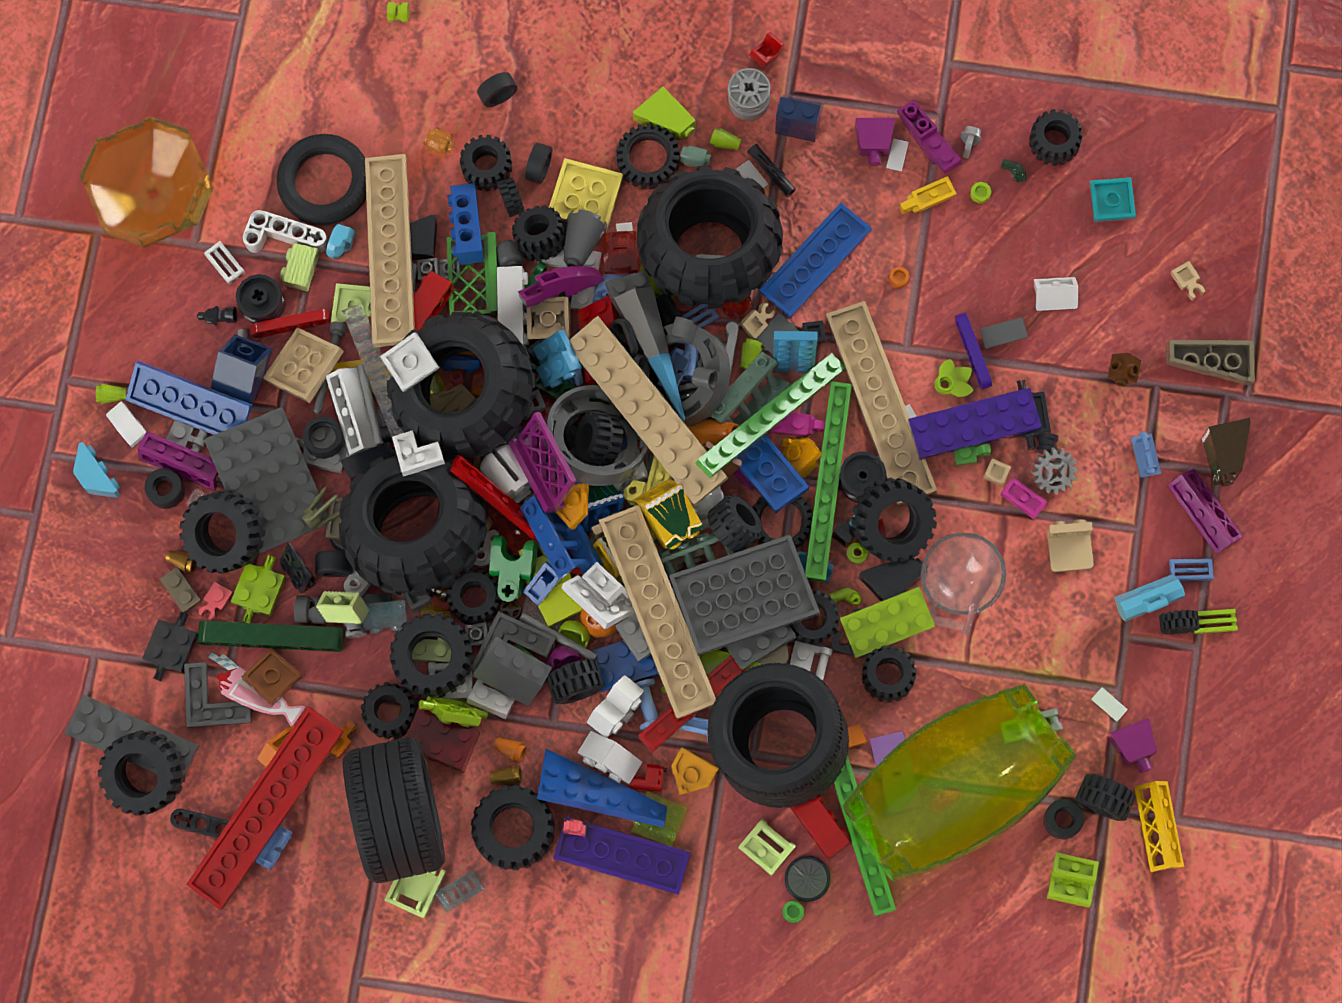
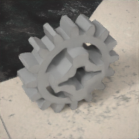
[1031,447,1078,494]

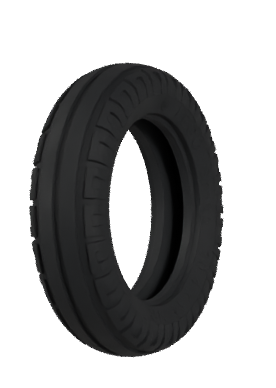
[276,134,367,225]

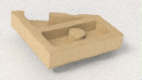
[430,384,477,413]

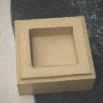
[983,458,1011,487]

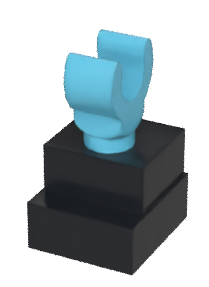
[832,515,856,549]

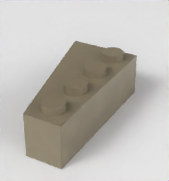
[1166,340,1255,386]

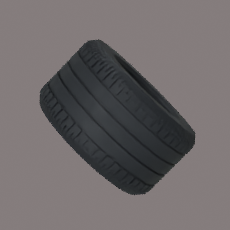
[707,663,849,808]
[342,737,445,883]

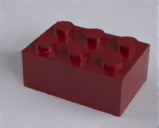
[406,707,480,773]

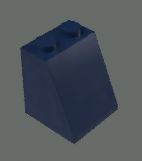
[775,95,824,142]
[211,334,273,404]

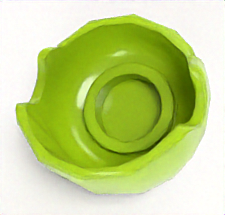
[558,620,590,648]

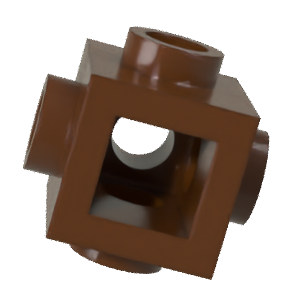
[1108,353,1141,387]

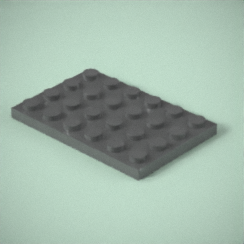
[204,407,329,554]
[669,535,820,656]

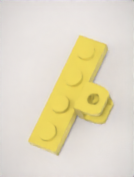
[623,455,672,540]

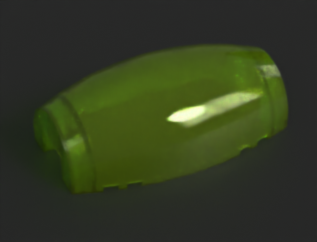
[843,684,1076,882]

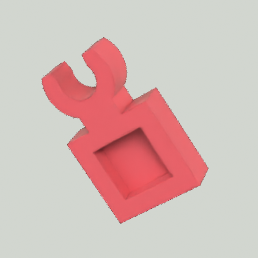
[199,582,234,621]
[563,819,587,837]

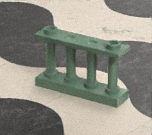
[710,352,791,426]

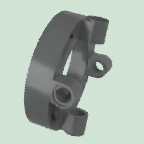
[633,317,730,427]
[546,385,648,491]

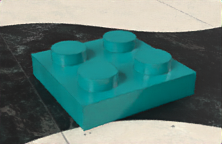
[1089,177,1136,222]

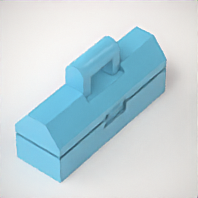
[1114,574,1185,622]

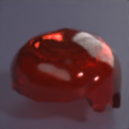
[721,296,753,320]

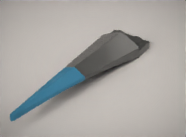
[605,271,685,422]

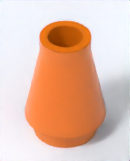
[494,737,527,762]

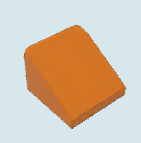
[848,724,867,750]

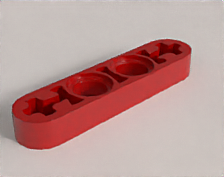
[250,309,330,338]

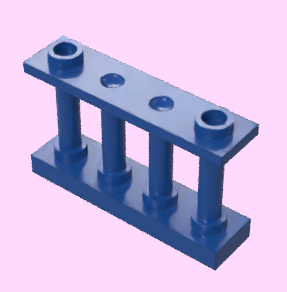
[520,495,603,579]

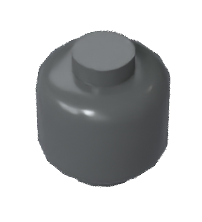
[496,240,524,267]

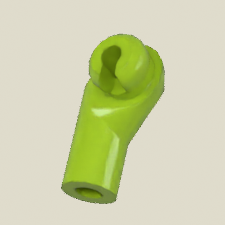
[829,587,861,605]

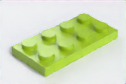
[840,587,935,658]

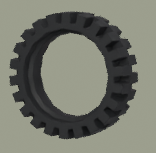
[753,496,813,548]

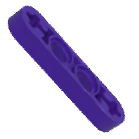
[955,312,992,390]

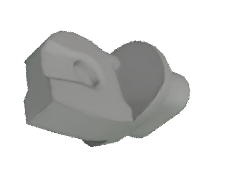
[960,126,982,159]

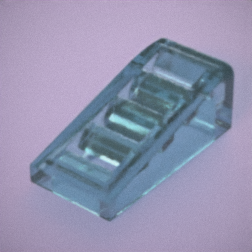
[435,871,484,913]

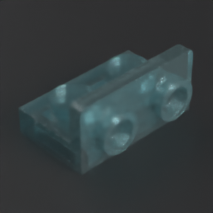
[364,600,408,633]

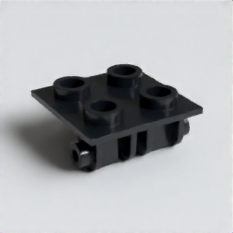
[279,542,316,594]

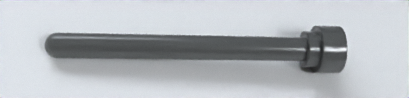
[313,321,347,414]

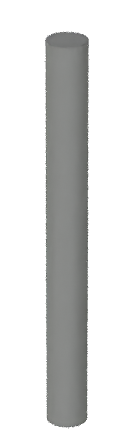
[357,364,383,445]
[520,613,597,660]

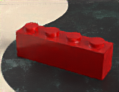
[391,271,455,347]
[790,796,850,860]

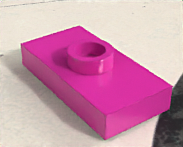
[1000,477,1047,520]

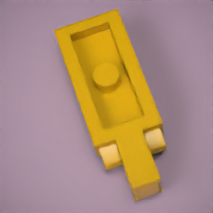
[899,176,957,215]

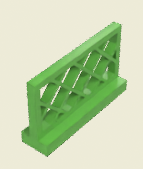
[447,232,498,317]

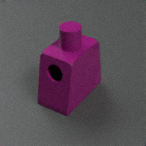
[855,118,895,166]
[1108,718,1157,773]

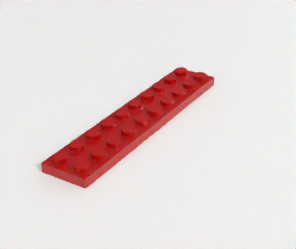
[186,707,344,910]

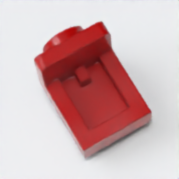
[749,32,784,68]

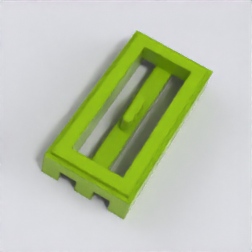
[1194,609,1238,634]

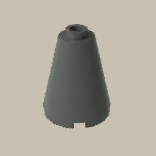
[563,210,607,267]

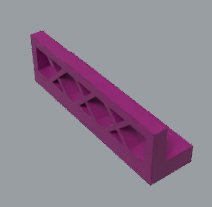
[137,432,219,491]
[1168,469,1243,554]

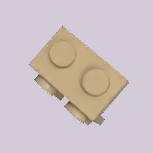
[1047,520,1094,572]

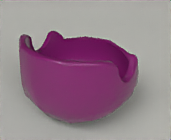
[547,646,581,672]

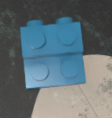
[533,329,582,389]

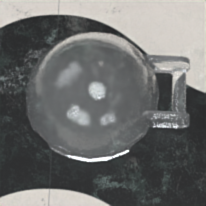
[921,532,1007,635]

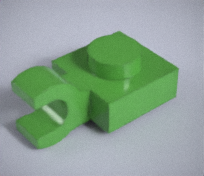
[954,444,991,466]

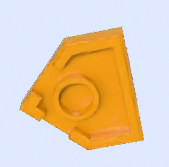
[782,438,823,478]
[555,483,589,530]
[671,747,719,795]

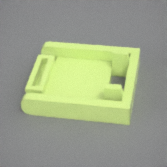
[384,869,446,919]

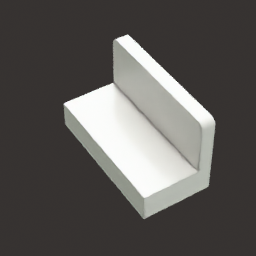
[1034,277,1078,311]
[582,562,629,604]

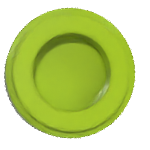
[970,182,991,204]

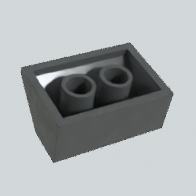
[472,637,552,706]

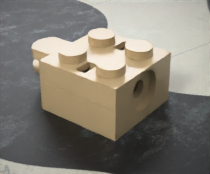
[527,294,571,344]

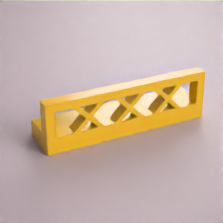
[1134,781,1184,872]

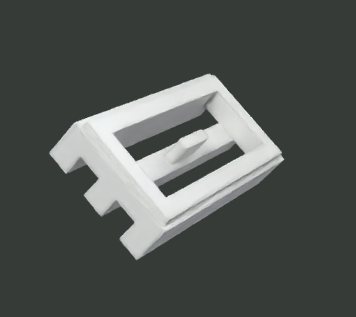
[204,241,245,285]

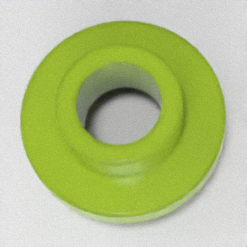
[847,543,868,564]

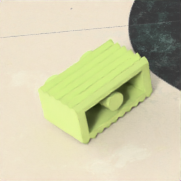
[280,243,319,292]
[317,591,369,624]

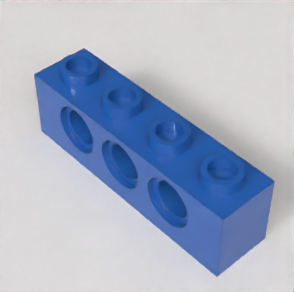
[447,183,484,265]

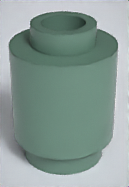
[680,145,711,168]

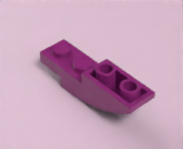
[897,100,962,174]
[518,266,604,308]

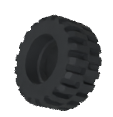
[851,478,937,562]
[179,490,265,574]
[389,613,473,697]
[98,730,186,816]
[471,785,555,871]

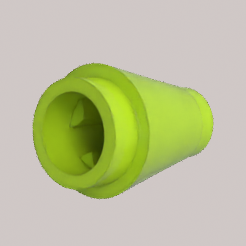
[710,128,741,150]
[740,338,762,369]
[96,383,126,404]

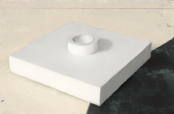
[380,332,439,392]

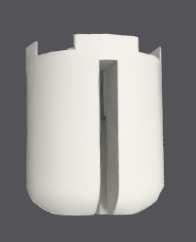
[480,444,531,503]

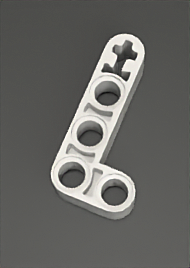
[243,210,328,253]

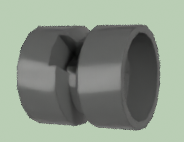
[294,595,326,624]

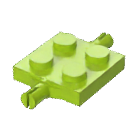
[231,555,286,623]
[419,696,488,727]

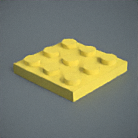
[549,158,624,232]

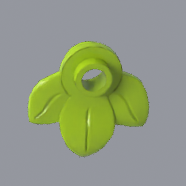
[935,359,973,398]

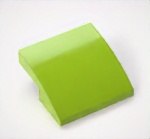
[1047,852,1099,908]

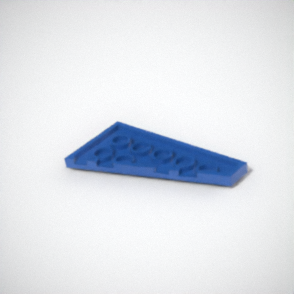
[537,749,667,828]

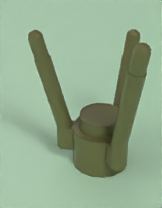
[302,487,339,530]

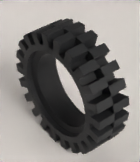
[616,123,680,189]

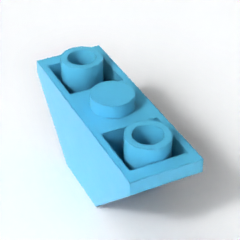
[73,442,121,498]

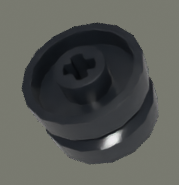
[235,274,285,324]
[839,451,886,503]

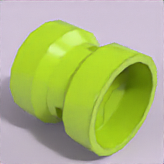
[387,2,410,22]

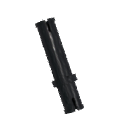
[748,144,796,197]

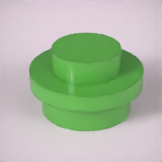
[782,901,804,923]

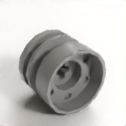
[728,68,771,121]

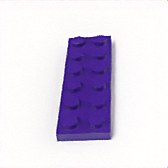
[908,388,1042,460]
[553,817,691,895]

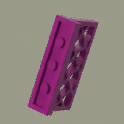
[509,412,577,513]

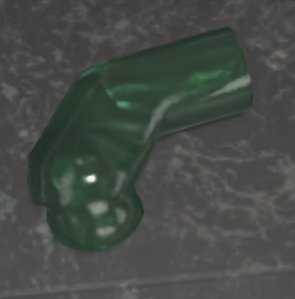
[1001,159,1027,183]

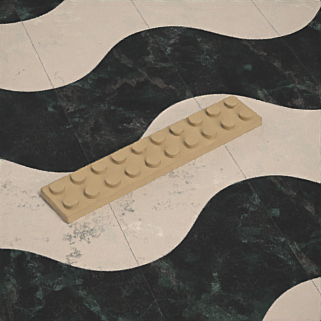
[365,154,415,347]
[826,301,937,506]
[569,316,728,505]
[599,505,716,719]

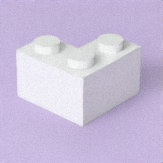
[587,675,644,738]
[577,731,642,784]

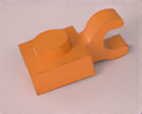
[331,720,358,758]

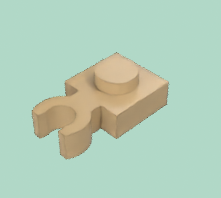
[1170,261,1205,301]
[739,303,775,339]

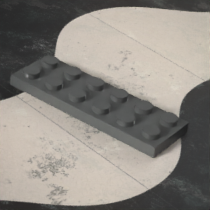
[65,695,199,785]

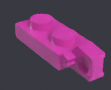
[768,413,825,437]

